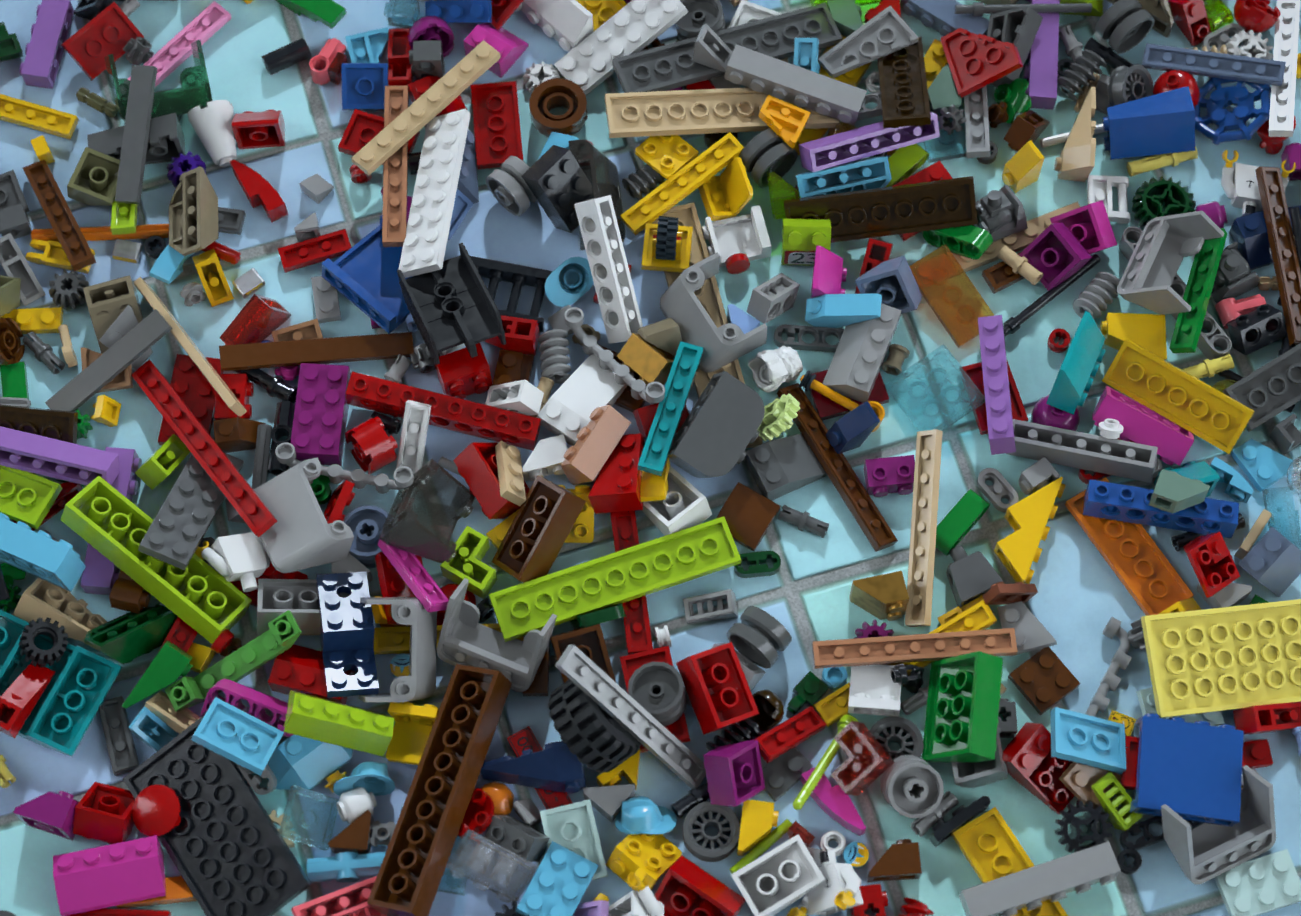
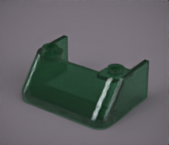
[104,40,212,121]

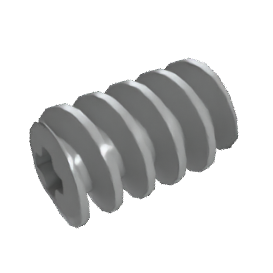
[1073,272,1120,320]
[538,329,571,383]

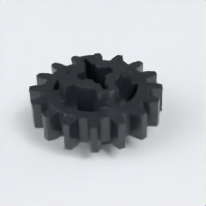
[1055,800,1113,853]

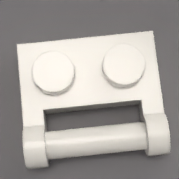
[1087,175,1130,224]

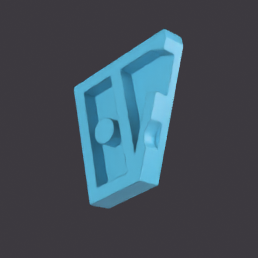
[345,27,389,63]
[1230,439,1299,492]

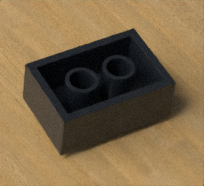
[522,145,599,233]

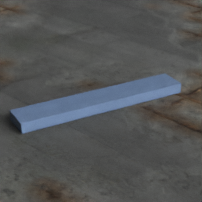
[1142,43,1286,86]

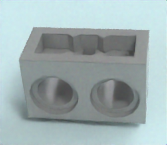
[746,273,800,324]

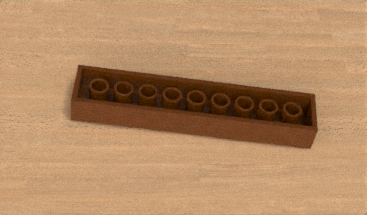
[367,664,512,916]

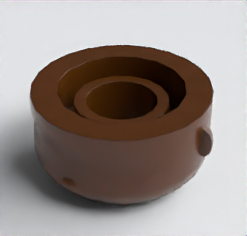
[529,78,588,137]

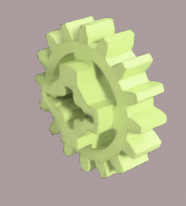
[757,393,800,441]

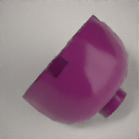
[408,15,454,57]
[1030,394,1080,431]

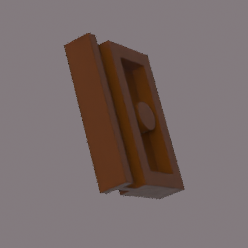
[492,349,535,386]

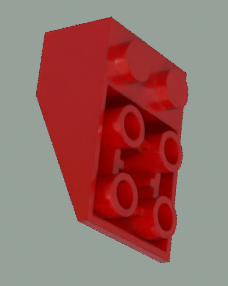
[1002,722,1074,815]

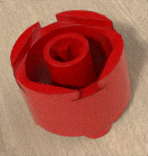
[345,416,398,475]

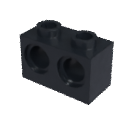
[1227,304,1287,356]

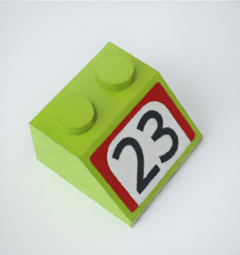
[781,218,831,266]

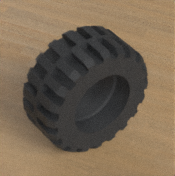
[548,679,641,772]

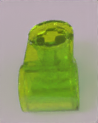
[1203,0,1234,32]

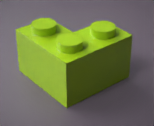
[440,526,498,599]

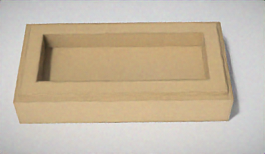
[1234,509,1272,560]

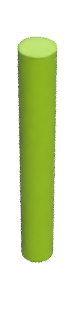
[729,819,793,874]

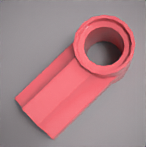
[309,38,346,85]
[1215,294,1267,329]

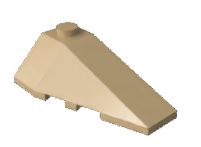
[1054,87,1096,182]
[12,578,107,642]

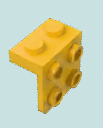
[635,135,699,179]
[698,157,753,221]
[559,485,594,543]
[386,702,439,765]
[606,834,682,891]

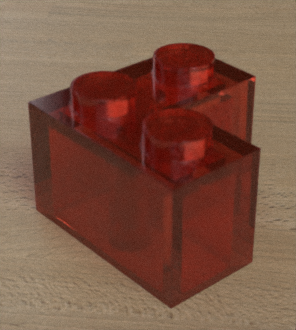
[831,721,894,796]

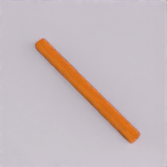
[31,224,169,242]

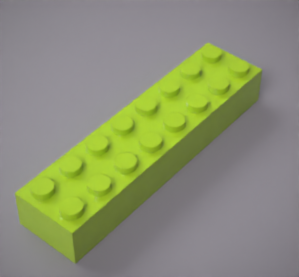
[60,475,252,644]

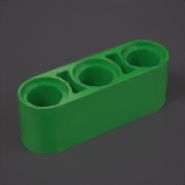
[922,225,993,260]
[935,489,990,556]

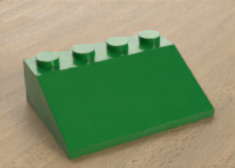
[922,651,1003,762]

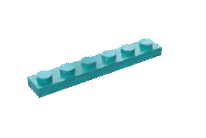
[638,341,704,476]

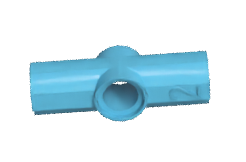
[307,852,385,883]

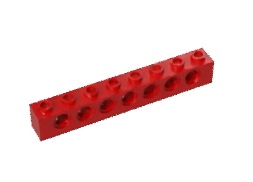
[345,372,541,451]

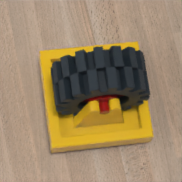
[641,216,693,273]

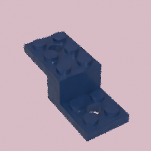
[316,571,379,698]

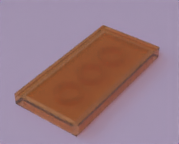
[909,244,995,348]

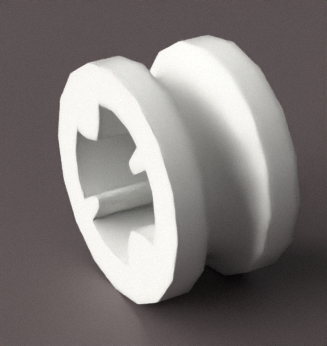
[654,625,672,648]

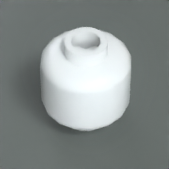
[336,787,377,824]

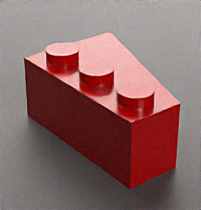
[588,433,645,514]

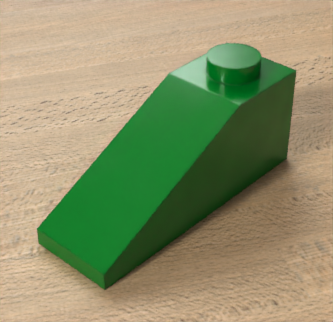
[122,640,193,709]

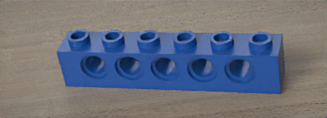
[1083,479,1239,539]

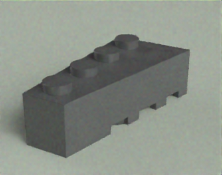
[87,113,185,164]

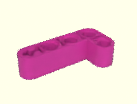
[200,679,293,737]

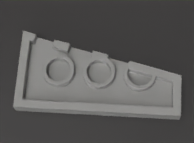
[818,6,919,79]

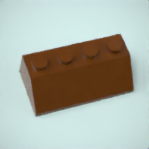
[492,475,586,582]

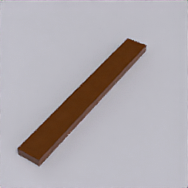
[1255,166,1301,345]
[219,332,414,371]
[776,383,898,551]

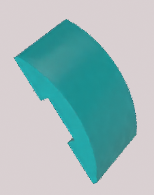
[0,609,122,757]

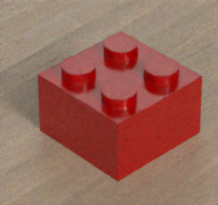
[435,343,492,399]

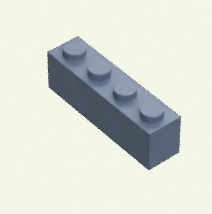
[900,0,989,36]

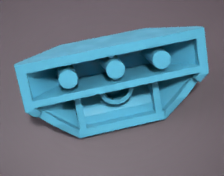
[796,156,892,198]
[267,734,354,791]

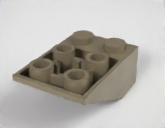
[83,275,143,354]

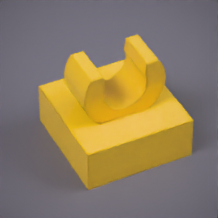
[90,395,121,427]

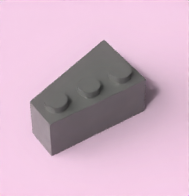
[987,6,1043,87]

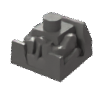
[973,185,1028,242]
[1211,242,1260,304]
[951,727,1008,788]

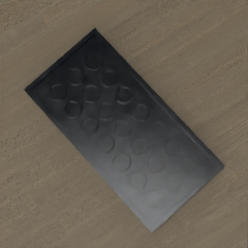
[123,716,312,916]

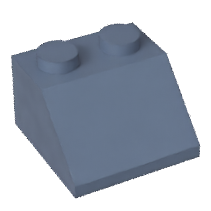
[855,256,923,314]
[1239,527,1301,597]

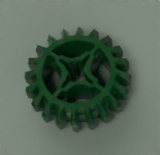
[1132,176,1196,228]

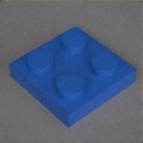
[341,63,388,110]

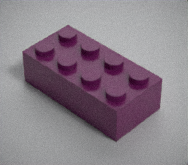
[291,363,351,466]

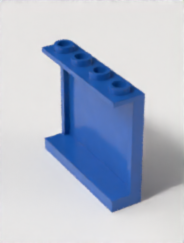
[322,215,413,334]
[1130,713,1244,827]

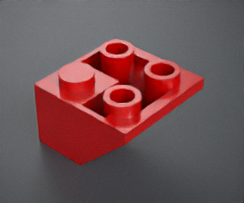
[1183,531,1240,598]

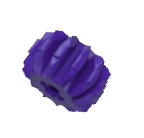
[167,151,207,188]

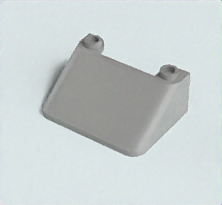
[254,457,354,573]

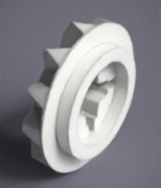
[523,61,560,93]

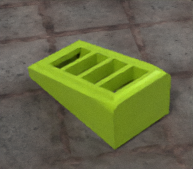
[1091,772,1143,831]

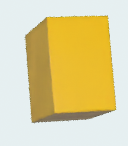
[30,135,55,165]

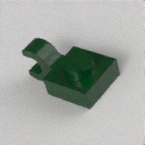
[0,22,23,62]
[787,671,829,715]

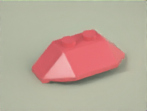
[291,876,387,916]

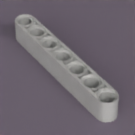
[1119,226,1232,360]

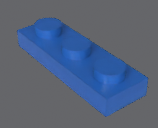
[425,0,492,23]

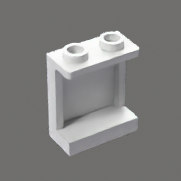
[702,205,772,268]

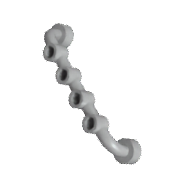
[564,307,665,404]
[275,442,414,494]
[1085,617,1132,717]

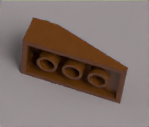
[550,624,616,684]

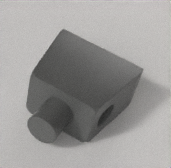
[946,545,1004,607]

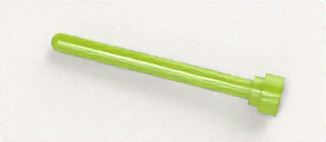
[793,714,860,810]

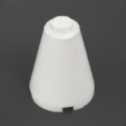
[187,100,237,168]

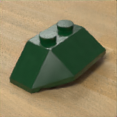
[84,603,178,664]

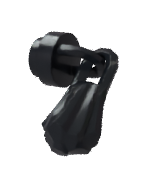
[891,664,925,694]

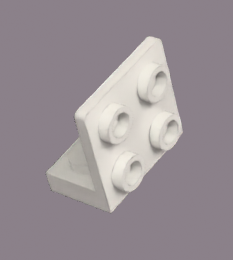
[848,664,901,717]

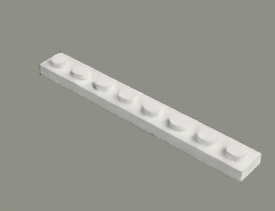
[1269,0,1300,137]

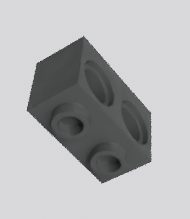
[409,40,445,80]
[484,815,549,862]

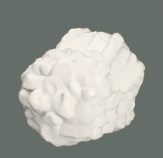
[748,346,803,393]

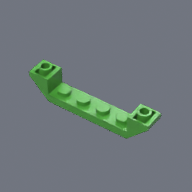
[164,610,302,712]

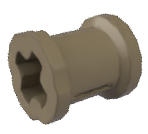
[882,344,910,376]

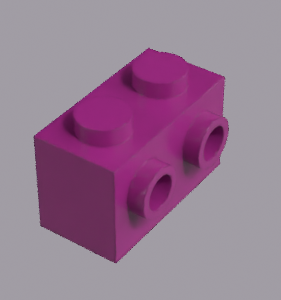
[863,455,915,497]

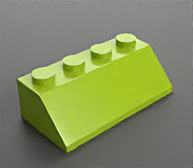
[284,691,394,757]

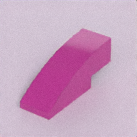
[800,767,866,836]

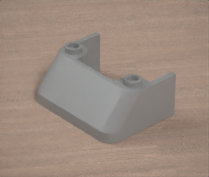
[1117,211,1225,315]
[660,252,767,373]
[437,578,557,692]
[359,597,437,703]
[1161,765,1276,885]

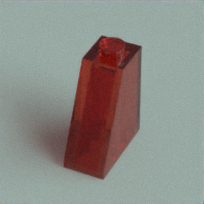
[220,294,291,346]

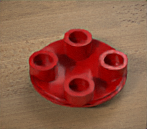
[132,785,181,837]
[457,788,494,838]

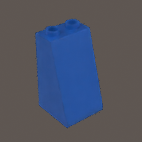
[1103,86,1195,159]

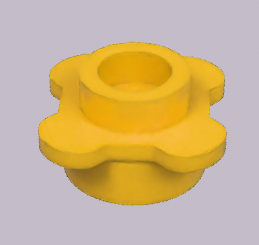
[324,770,347,793]

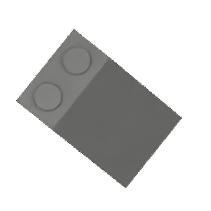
[745,433,828,501]

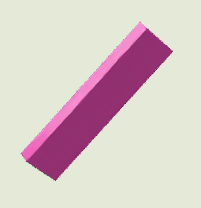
[377,536,449,612]

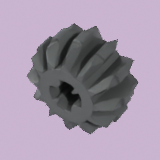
[49,269,90,310]

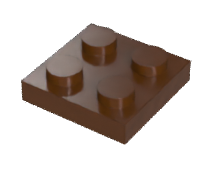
[1008,647,1080,716]

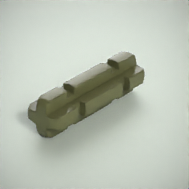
[76,88,119,117]

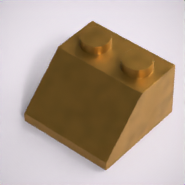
[617,333,675,385]
[849,571,909,621]

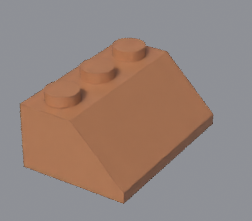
[561,405,631,485]

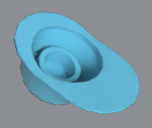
[544,257,594,307]
[333,762,396,796]
[615,796,677,835]

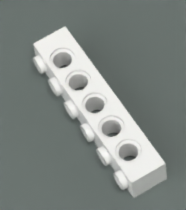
[574,195,643,344]

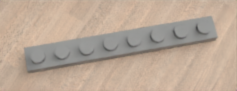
[555,645,706,789]

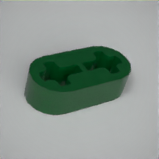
[734,551,781,578]
[577,604,626,628]

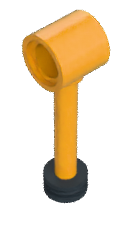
[799,370,885,432]

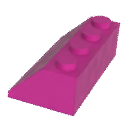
[1092,386,1194,466]
[53,835,166,916]

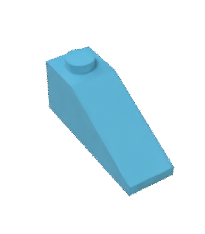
[805,294,882,328]

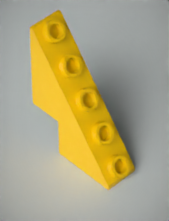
[994,477,1066,584]

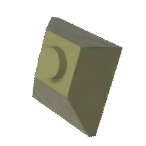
[67,147,120,206]

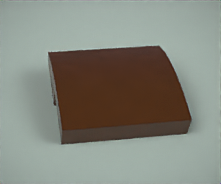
[716,482,780,551]

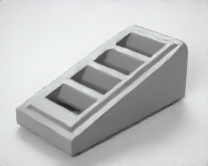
[683,589,738,624]

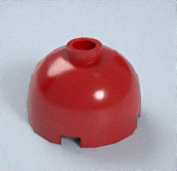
[1233,0,1281,33]
[1153,70,1200,107]

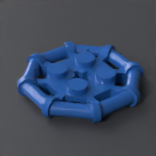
[1194,77,1271,145]

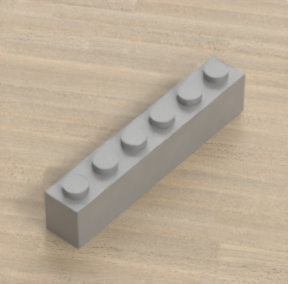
[724,44,867,125]
[1006,419,1158,483]
[959,841,1121,916]

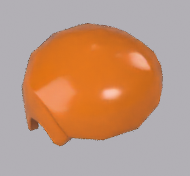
[480,781,514,815]

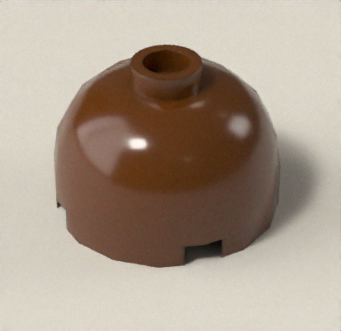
[0,317,25,366]

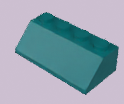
[1046,311,1106,415]

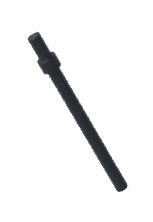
[1003,254,1101,337]

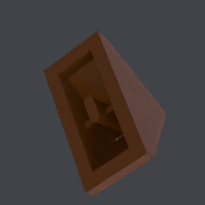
[327,810,374,854]

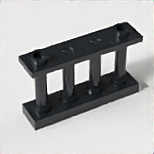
[470,256,553,332]

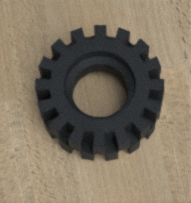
[19,618,68,667]

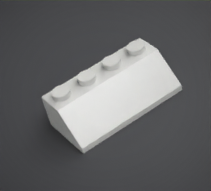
[516,0,593,51]

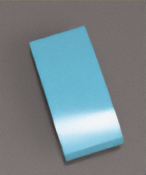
[150,244,194,284]
[1210,457,1254,503]

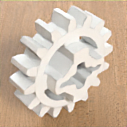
[1225,30,1274,60]

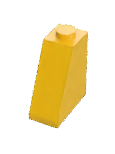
[1100,312,1167,360]

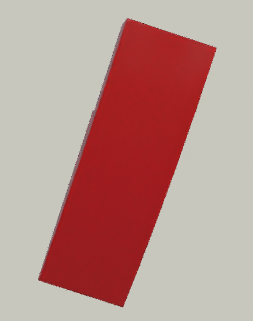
[388,28,413,90]
[230,160,288,222]

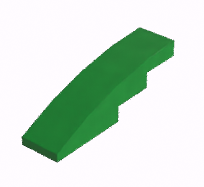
[276,0,346,29]

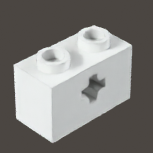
[485,380,544,416]

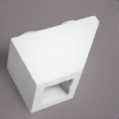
[522,434,568,481]

